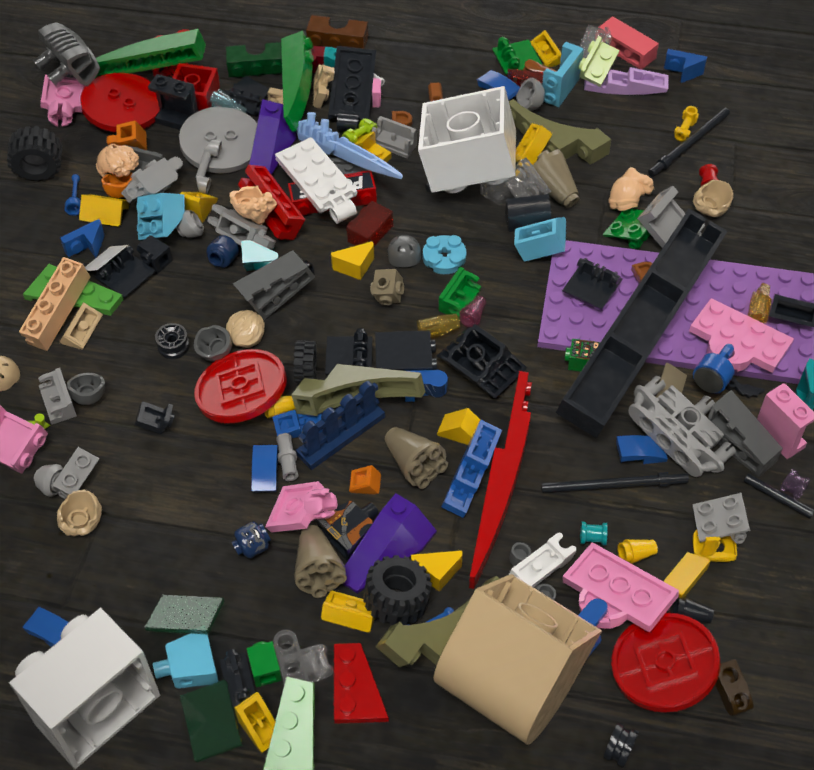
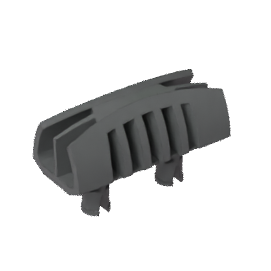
[33,23,100,86]

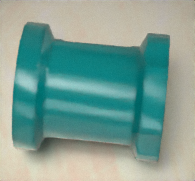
[580,521,607,546]

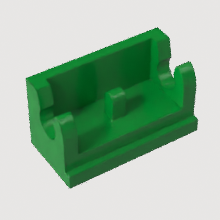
[439,267,481,320]

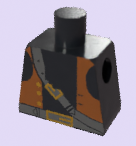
[316,501,379,561]

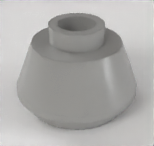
[176,210,204,238]
[34,464,63,497]

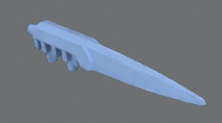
[297,112,403,179]

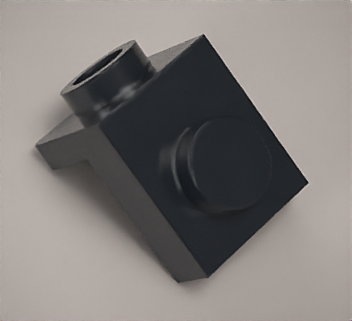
[134,401,174,434]

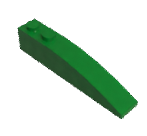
[94,29,206,79]
[281,31,314,132]

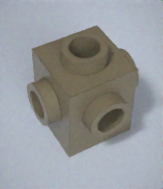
[370,269,404,305]

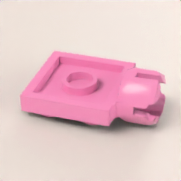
[41,75,86,127]
[265,481,337,532]

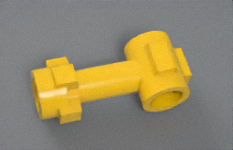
[674,106,699,141]

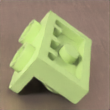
[578,36,619,87]

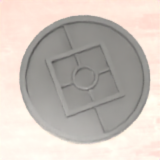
[179,107,257,173]

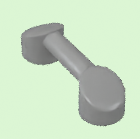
[196,140,222,194]

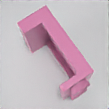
[757,384,814,459]
[0,405,48,474]

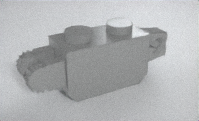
[121,156,183,203]
[207,204,276,249]

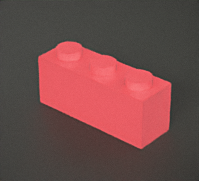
[596,16,659,70]

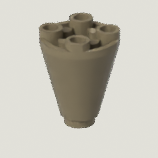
[524,149,580,208]
[385,427,448,489]
[294,525,347,598]

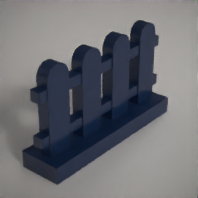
[296,381,385,470]

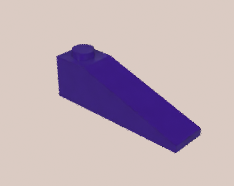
[247,99,297,178]
[343,493,437,593]

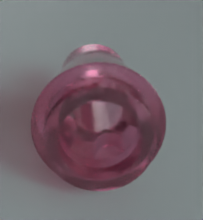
[459,296,486,327]

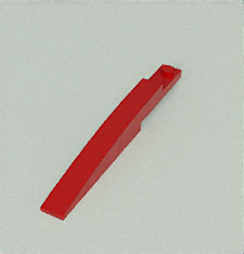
[469,371,532,589]

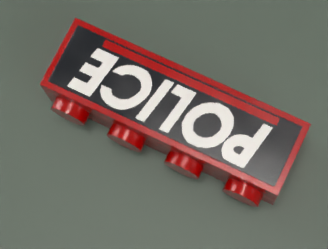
[288,170,377,215]

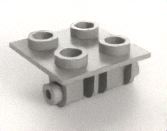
[692,493,750,544]

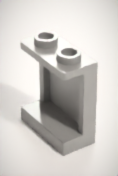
[637,186,705,248]

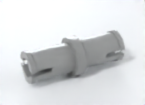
[276,433,298,481]

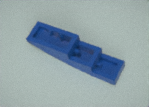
[441,420,502,518]

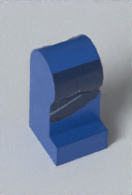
[405,370,448,402]

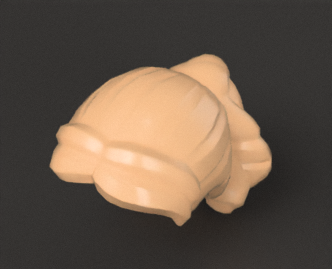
[96,144,139,177]
[609,167,654,211]
[230,186,277,225]

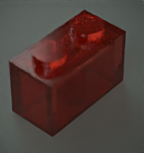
[346,201,393,247]

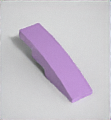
[584,67,668,95]

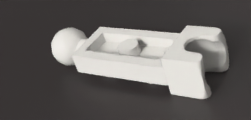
[509,533,576,587]

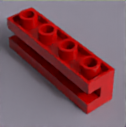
[238,164,305,240]

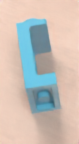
[542,42,584,107]

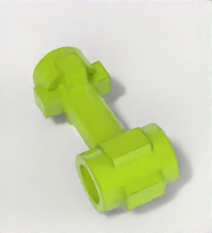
[342,118,377,143]

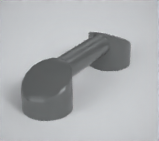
[509,542,556,600]

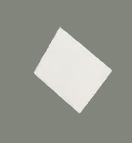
[85,245,128,271]

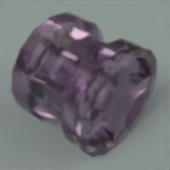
[780,469,811,500]

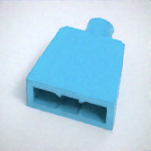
[153,628,219,688]

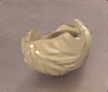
[693,180,733,217]
[226,310,264,348]
[57,490,102,536]

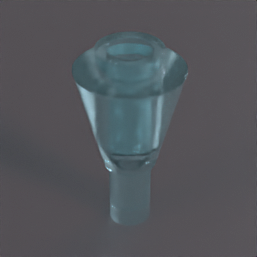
[209,89,247,113]

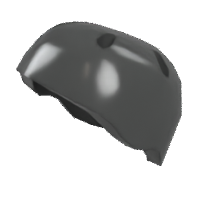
[387,235,421,267]
[194,325,232,362]
[67,373,105,405]

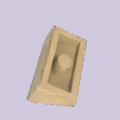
[59,302,103,350]

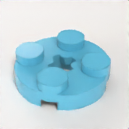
[423,235,466,274]

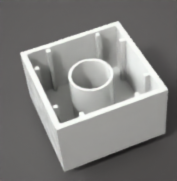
[418,86,516,193]
[9,608,160,769]

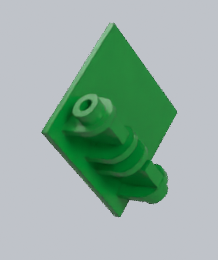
[492,37,543,75]
[603,209,651,249]

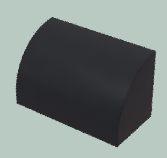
[505,194,551,232]
[769,294,814,327]

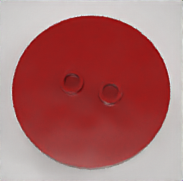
[80,73,160,132]
[194,349,287,423]
[611,613,721,712]

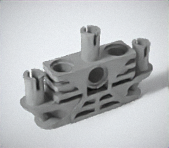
[628,376,736,477]

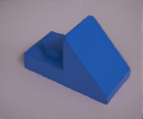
[664,49,707,83]
[60,219,105,258]

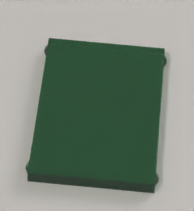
[145,595,225,634]
[180,680,242,762]

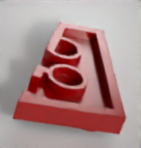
[334,643,389,724]

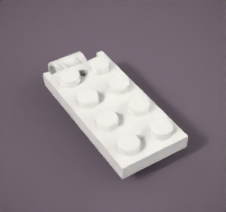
[275,137,357,224]

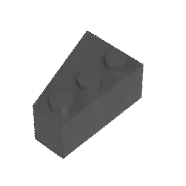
[233,250,315,320]
[708,390,783,477]

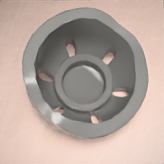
[516,78,545,111]

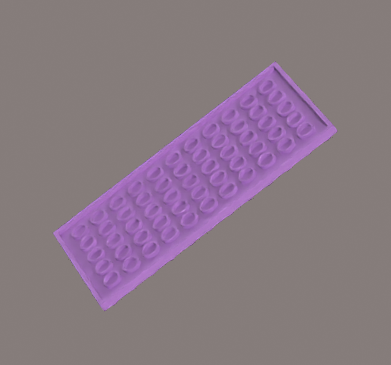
[537,240,814,384]

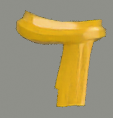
[693,529,737,562]

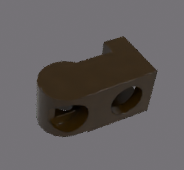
[715,659,754,716]

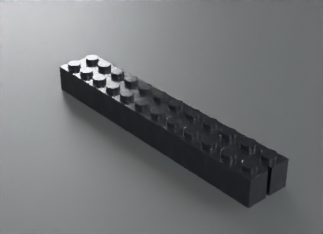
[556,209,728,438]

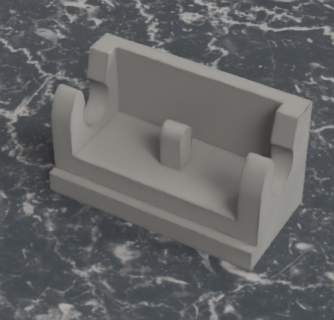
[372,116,417,159]
[38,368,77,424]

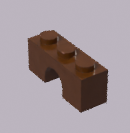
[306,15,368,49]

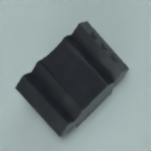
[437,324,527,398]

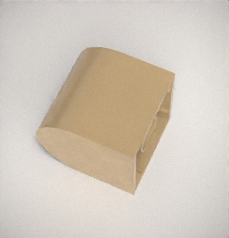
[434,574,602,745]

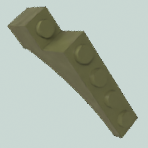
[509,99,611,165]
[292,364,425,416]
[376,576,500,667]

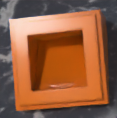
[349,465,381,494]

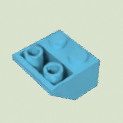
[136,193,185,240]
[514,217,566,262]

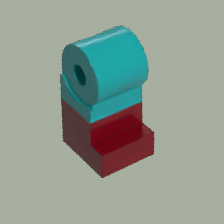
[311,46,337,73]

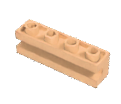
[19,257,90,351]

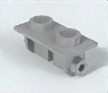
[52,447,99,499]

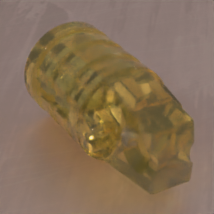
[747,283,772,324]
[417,314,460,338]

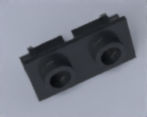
[224,88,262,116]
[219,649,256,709]

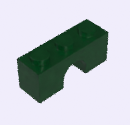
[226,42,282,77]

